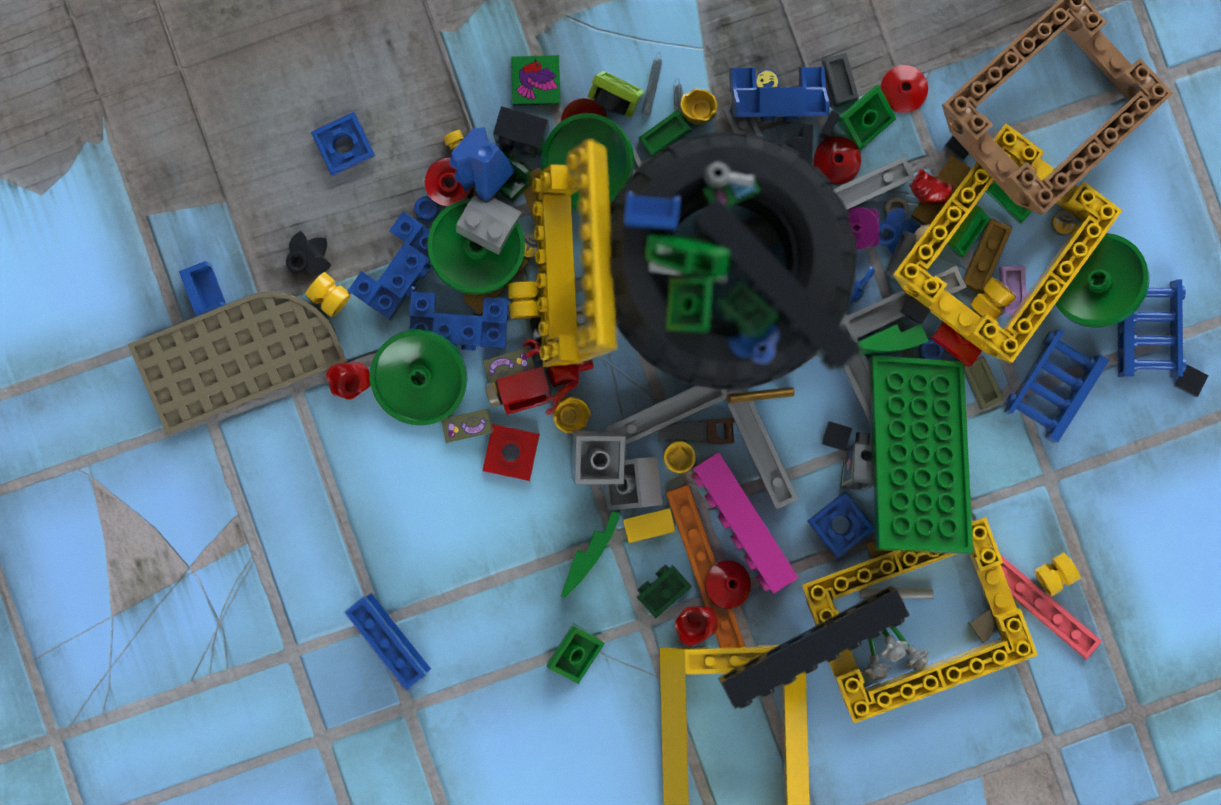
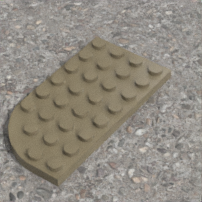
[128,291,347,434]

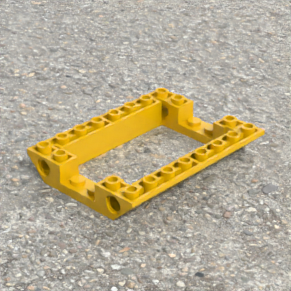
[893,123,1123,363]
[532,140,617,367]
[802,517,1038,723]
[659,645,810,805]

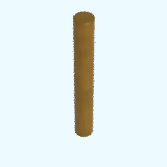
[726,387,795,404]

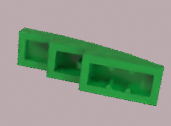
[561,510,621,598]

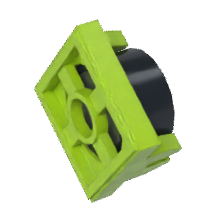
[587,71,645,118]

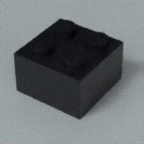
[493,106,550,158]

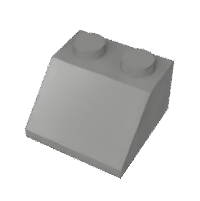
[456,193,522,255]
[572,430,625,484]
[605,457,662,510]

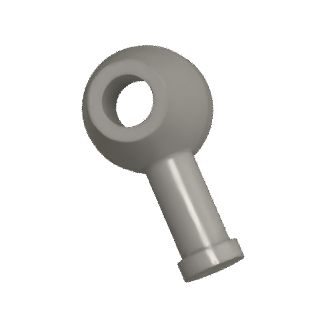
[704,162,754,189]

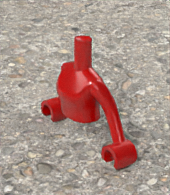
[523,339,594,415]

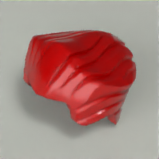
[909,169,953,205]
[325,362,371,400]
[674,606,718,646]

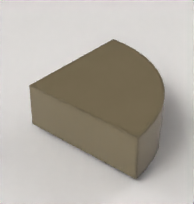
[968,609,994,644]

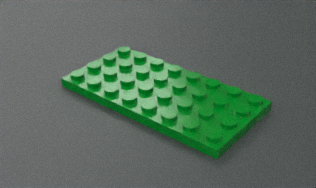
[869,355,973,554]

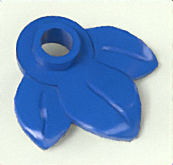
[878,208,920,253]
[849,266,875,304]
[728,323,779,364]

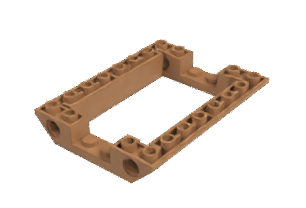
[942,0,1173,215]

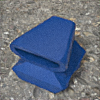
[450,127,514,202]

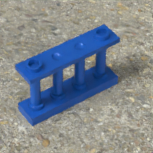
[1118,279,1186,378]
[1004,329,1109,443]
[344,593,431,690]

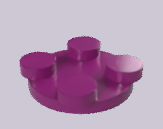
[847,207,880,250]

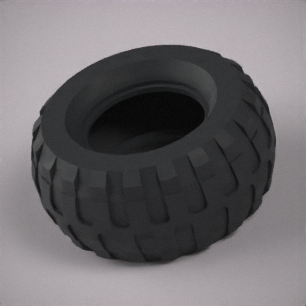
[610,132,857,390]

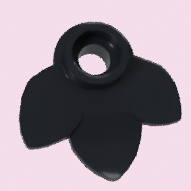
[286,231,331,275]

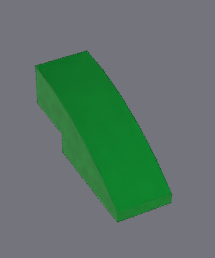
[645,234,730,280]
[857,324,929,355]

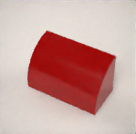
[496,366,552,415]

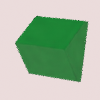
[836,84,896,150]
[666,277,712,333]
[546,622,605,684]

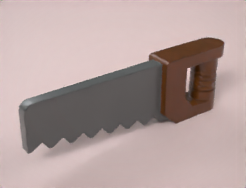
[658,418,735,444]

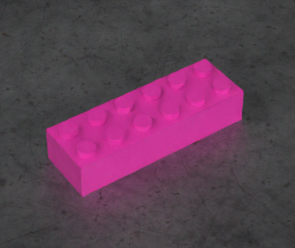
[691,452,798,594]

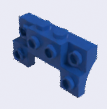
[729,67,829,122]
[348,211,431,320]
[409,292,509,351]

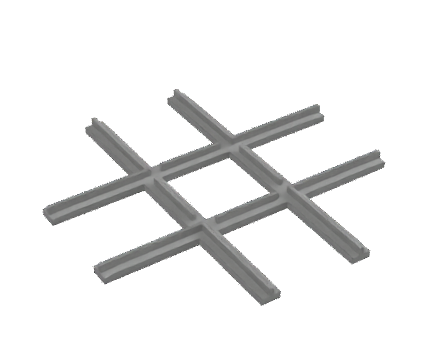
[576,103,966,510]

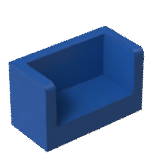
[624,192,680,232]
[179,261,227,317]

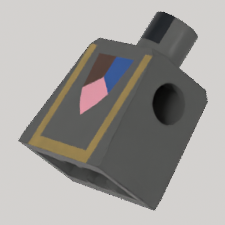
[840,432,874,491]

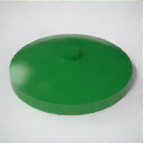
[541,113,634,210]
[427,198,525,295]
[1055,233,1150,328]
[370,329,468,425]

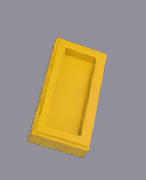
[623,508,676,543]

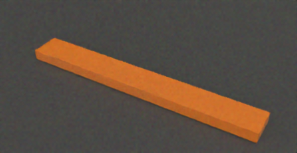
[665,484,745,648]

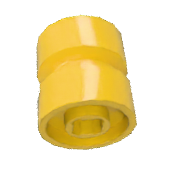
[305,272,352,318]
[970,277,1016,321]
[508,282,541,319]
[663,441,696,473]
[1034,552,1081,597]

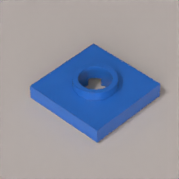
[311,112,375,177]
[807,491,875,559]

